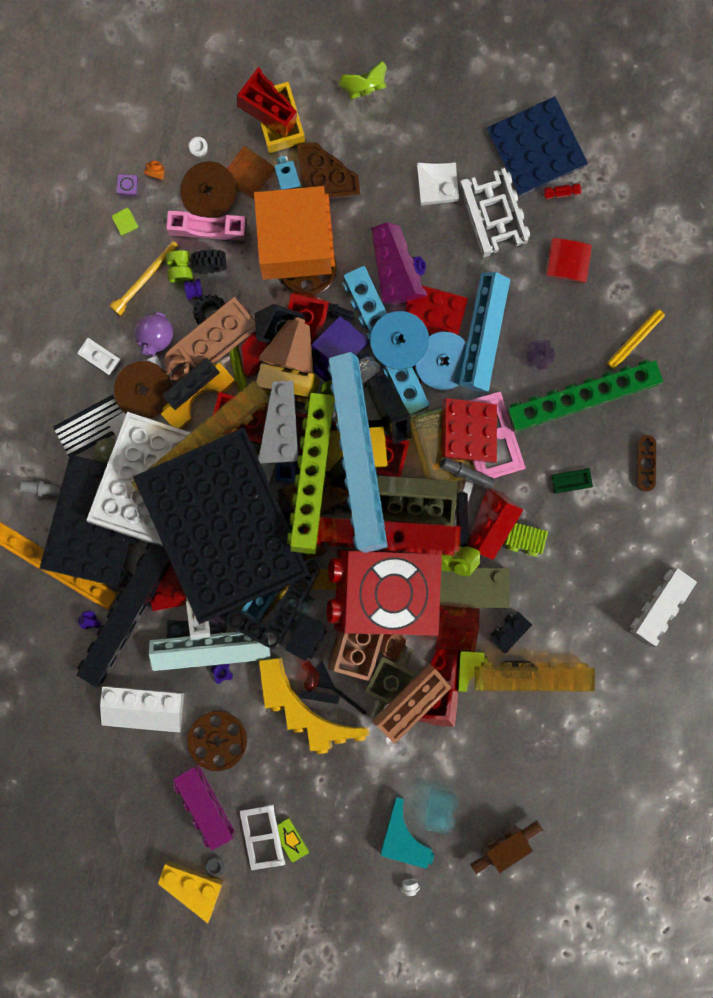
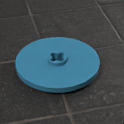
[370,311,429,370]
[415,331,467,390]

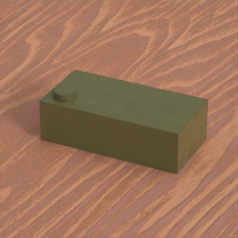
[377,476,457,526]
[440,568,509,608]

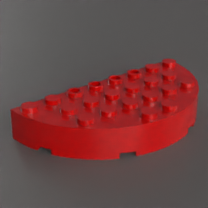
[304,517,461,555]

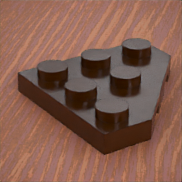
[297,142,360,200]

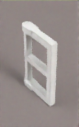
[240,805,285,870]

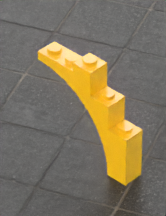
[259,658,370,754]

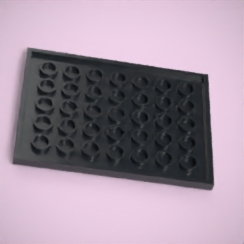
[133,428,310,625]

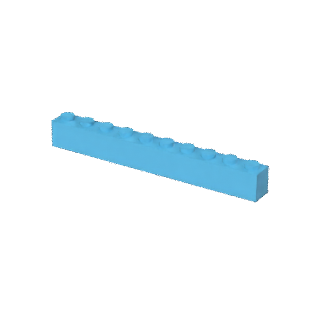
[328,352,388,553]

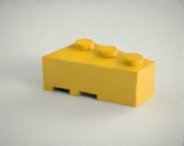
[255,364,320,404]

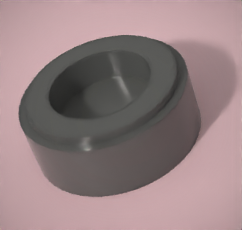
[205,856,225,878]

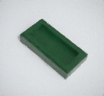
[550,468,593,494]

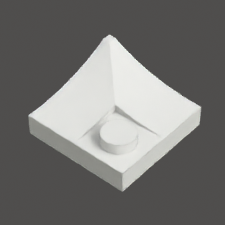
[417,162,459,206]

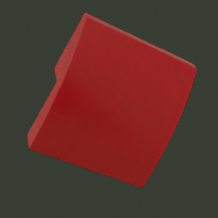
[545,238,592,283]

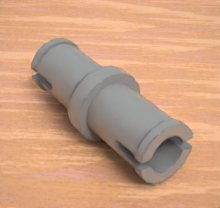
[20,480,62,497]

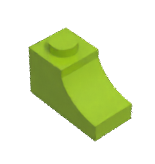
[458,651,488,692]

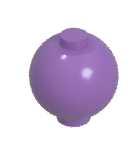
[134,312,173,357]

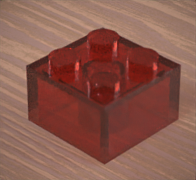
[436,605,480,652]

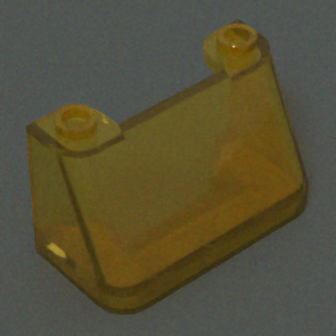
[411,406,475,483]

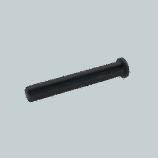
[456,491,468,547]

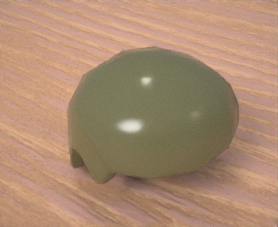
[93,438,116,463]

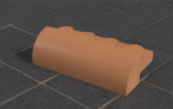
[372,664,451,744]

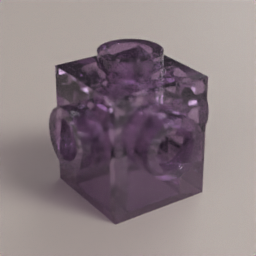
[526,339,556,370]

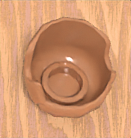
[379,634,407,659]

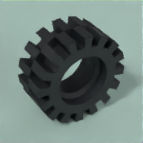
[191,249,227,274]
[193,294,225,325]

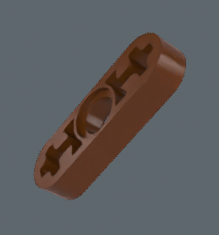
[636,435,656,492]

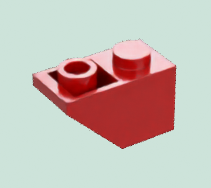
[241,332,269,379]

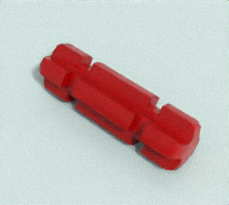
[544,183,582,199]

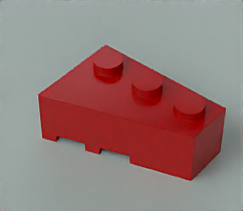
[237,66,297,137]
[468,488,523,560]

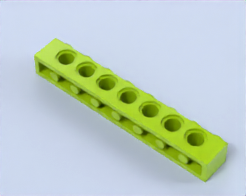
[287,393,334,554]

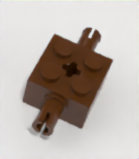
[470,820,544,875]

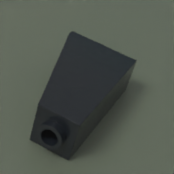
[367,374,411,445]

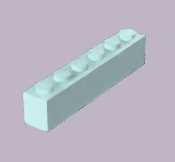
[149,629,271,671]

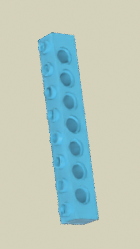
[342,266,430,416]

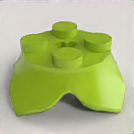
[338,61,387,100]

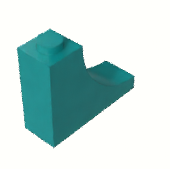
[380,795,435,869]

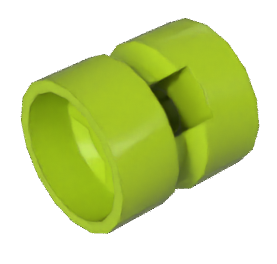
[166,250,193,283]

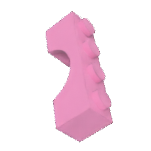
[167,210,247,241]

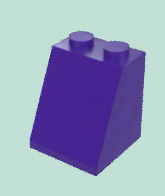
[311,316,370,382]

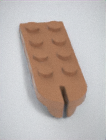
[164,296,256,381]

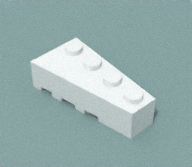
[629,568,697,647]

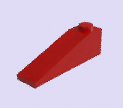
[288,291,329,345]
[418,643,460,727]

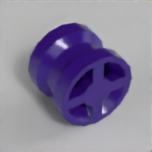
[184,278,203,300]

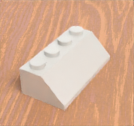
[100,686,184,733]

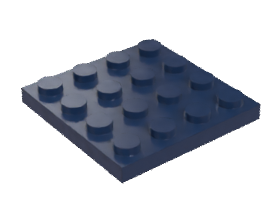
[486,96,588,197]

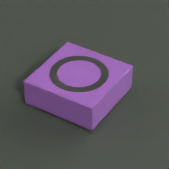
[117,174,138,196]

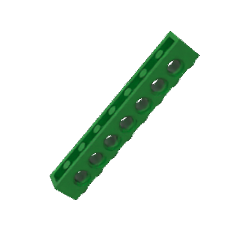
[507,359,664,433]

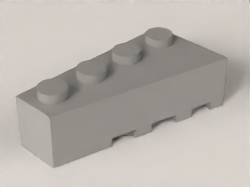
[259,381,298,463]

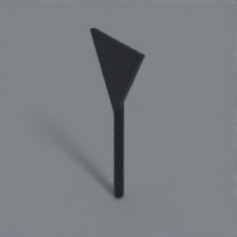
[305,661,366,715]

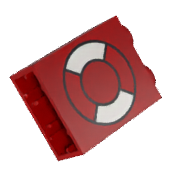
[326,550,442,635]

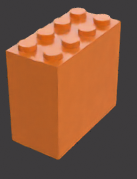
[254,186,335,280]

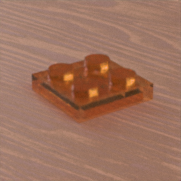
[227,145,275,199]

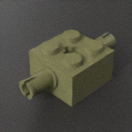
[364,645,418,719]

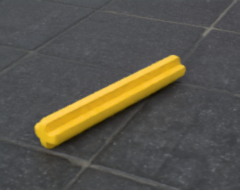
[607,309,665,370]

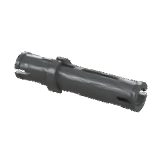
[439,457,494,489]

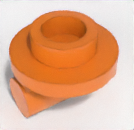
[144,161,165,180]

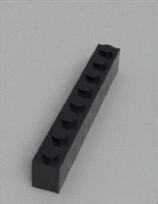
[76,542,171,687]

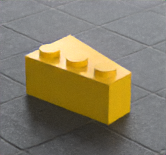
[158,861,224,923]

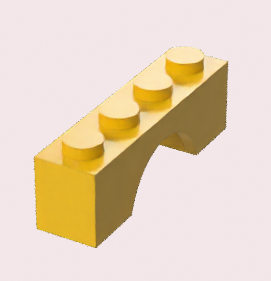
[161,362,236,430]

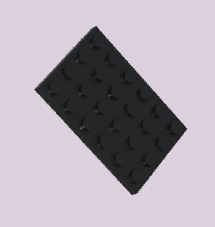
[40,454,131,587]

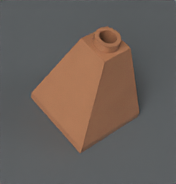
[259,317,313,375]

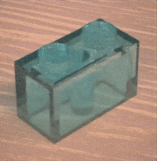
[424,788,459,835]

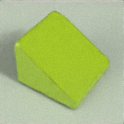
[111,208,139,236]

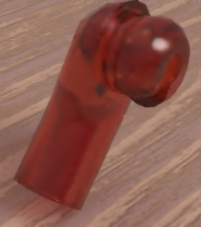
[301,660,320,691]

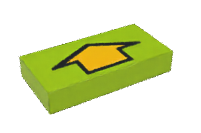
[277,818,310,863]

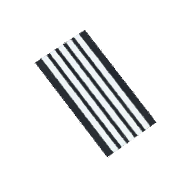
[53,395,122,456]

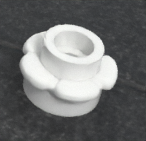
[400,879,420,896]

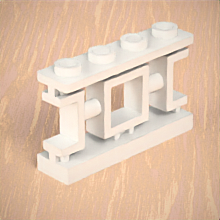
[460,167,530,257]

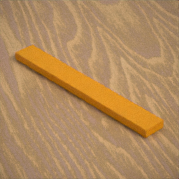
[0,522,119,610]

